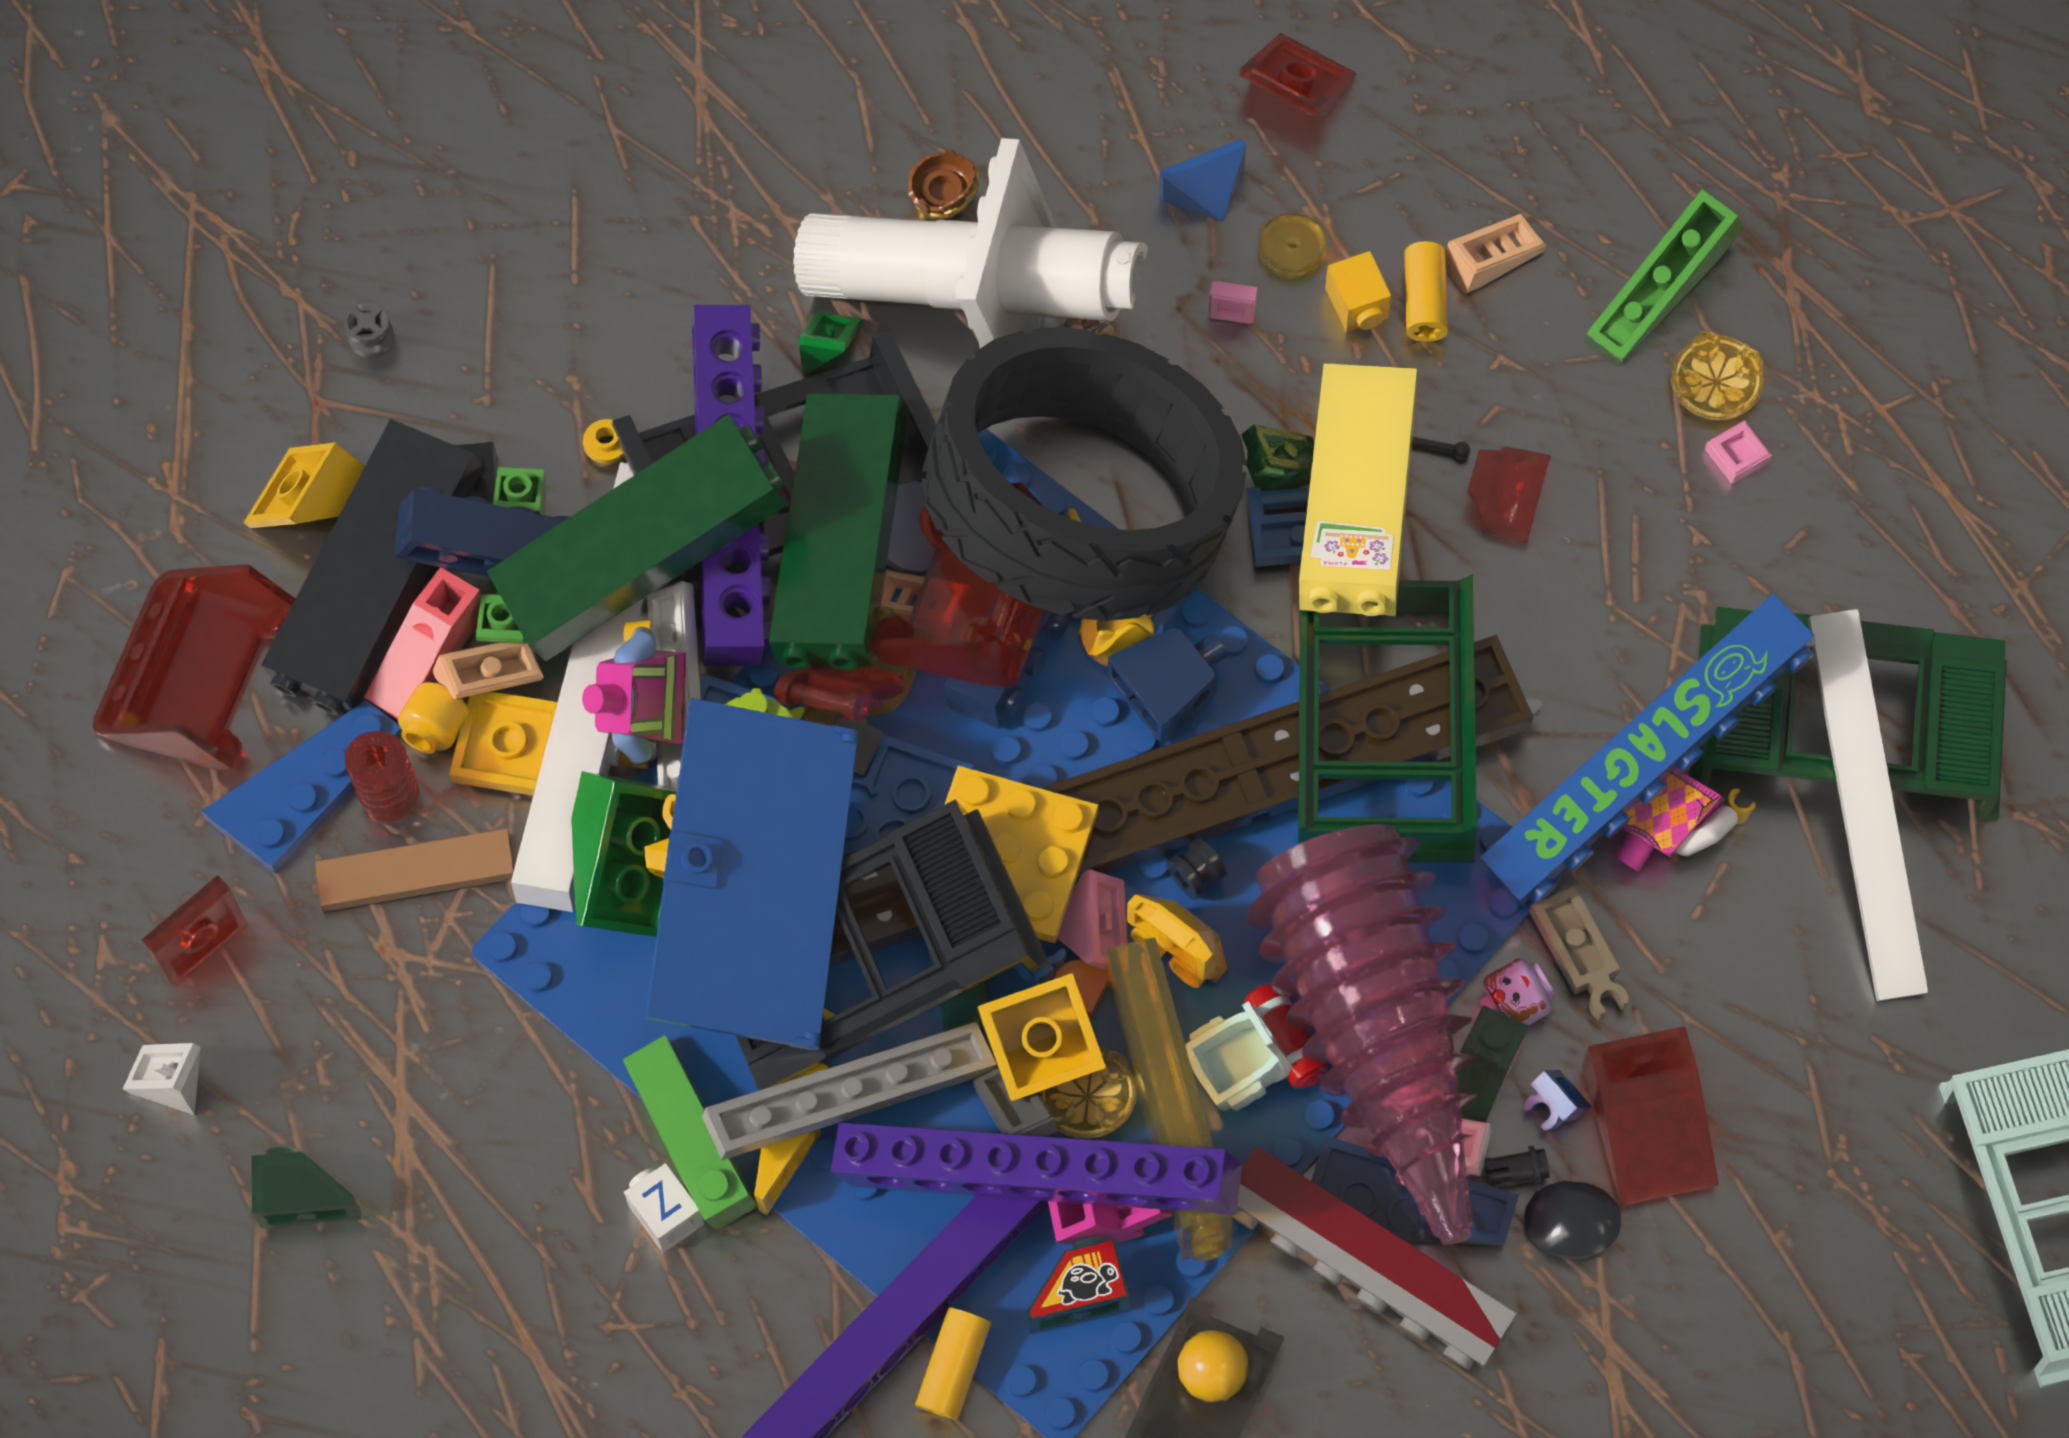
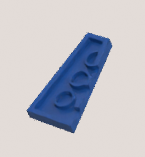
[201,700,402,874]

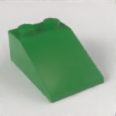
[571,771,677,937]

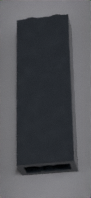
[261,419,482,715]

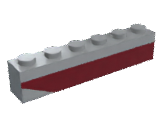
[1229,1146,1517,1370]

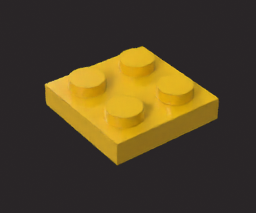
[449,691,558,796]

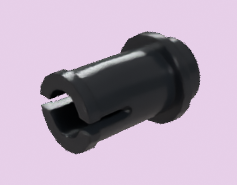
[1484,1145,1550,1188]

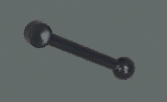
[1412,437,1471,460]

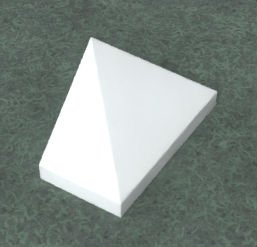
[123,1043,201,1115]

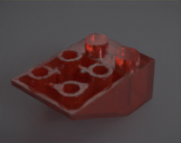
[1582,1026,1719,1206]

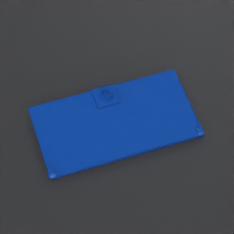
[645,698,859,1050]

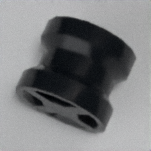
[1166,838,1227,900]

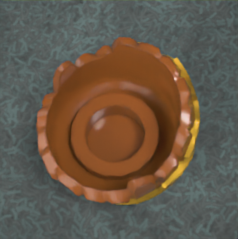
[908,148,980,220]

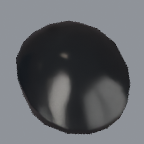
[1524,1181,1621,1259]

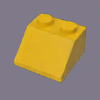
[978,973,1106,1102]

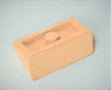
[432,641,544,699]

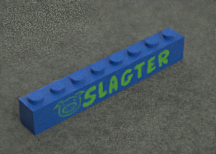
[1480,593,1815,907]

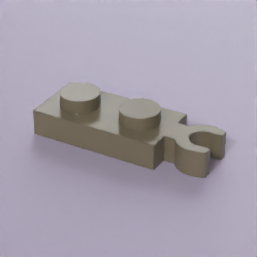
[1529,885,1629,1021]

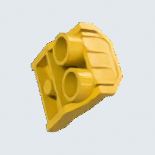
[1127,894,1227,988]

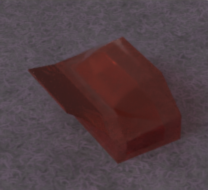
[1467,446,1551,544]

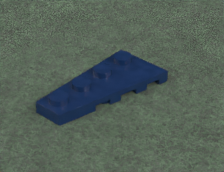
[1311,1135,1519,1246]

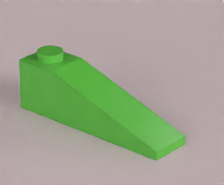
[1586,189,1743,362]
[623,1035,757,1230]

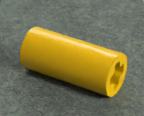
[1404,241,1448,342]
[914,1307,992,1421]

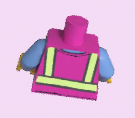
[582,620,686,770]

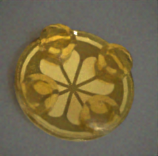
[1671,331,1764,420]
[1038,1047,1137,1138]

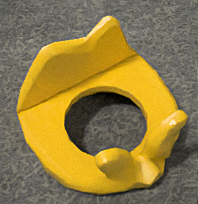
[1080,614,1154,667]

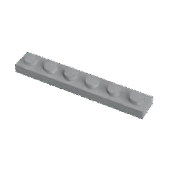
[702,1022,997,1161]

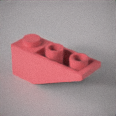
[364,567,481,720]

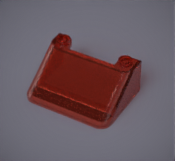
[93,564,296,769]

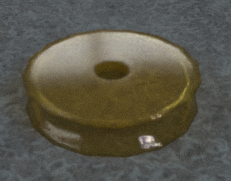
[1258,213,1327,279]

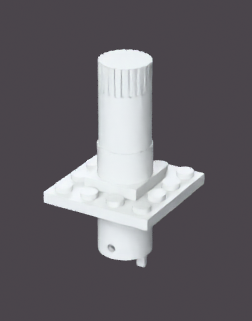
[794,138,1148,348]

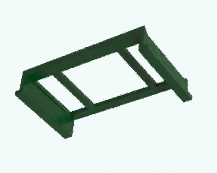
[1298,574,1477,864]

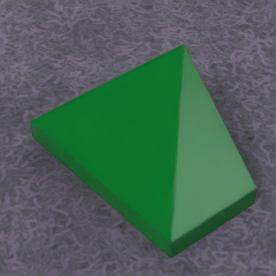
[799,311,861,376]

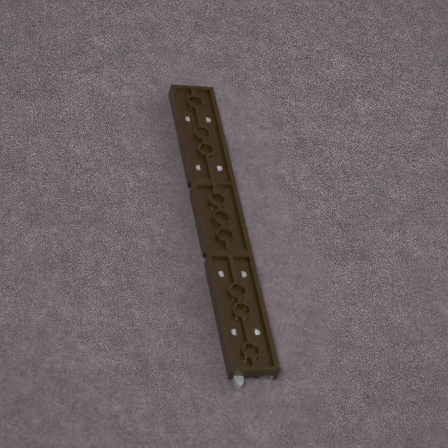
[829,635,1542,967]

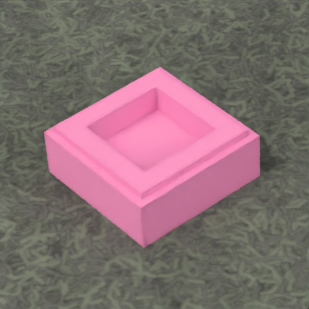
[1209,280,1258,324]
[1705,420,1772,484]

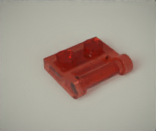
[774,666,904,722]

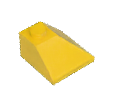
[243,442,365,528]

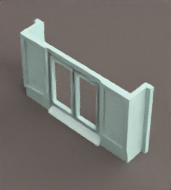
[1939,1049,2069,1388]

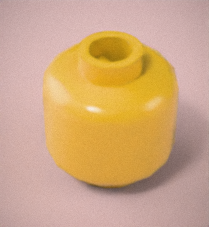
[398,682,469,754]

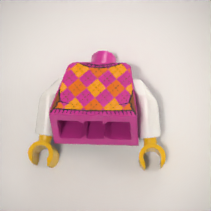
[1614,769,1756,872]

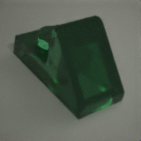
[1241,424,1315,491]

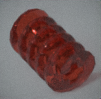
[344,731,420,823]

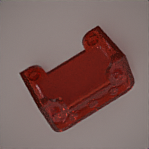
[869,482,1044,688]

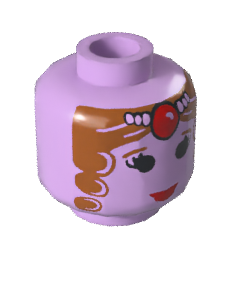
[1479,958,1556,1032]

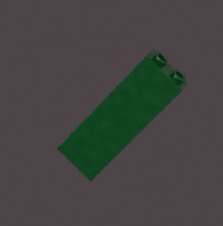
[769,394,907,671]
[487,414,788,661]

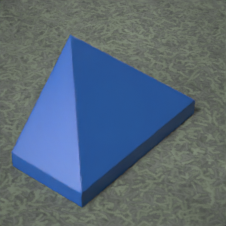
[1159,139,1246,221]

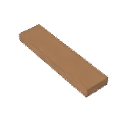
[315,828,514,912]

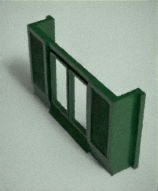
[1688,607,2007,820]

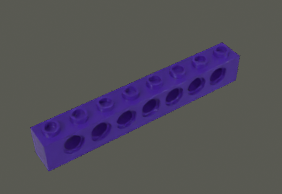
[692,305,772,666]
[831,1123,1242,1215]

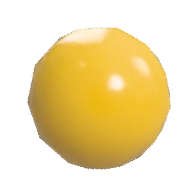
[1177,1330,1249,1402]

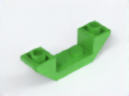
[476,467,546,644]

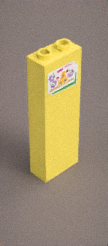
[1299,364,1417,616]

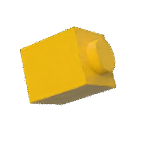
[1325,251,1391,333]

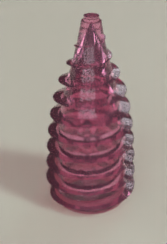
[1246,824,1478,1246]

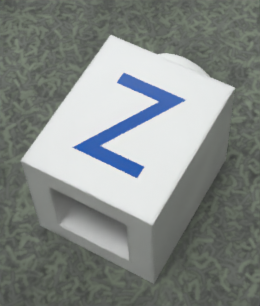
[624,1163,704,1253]

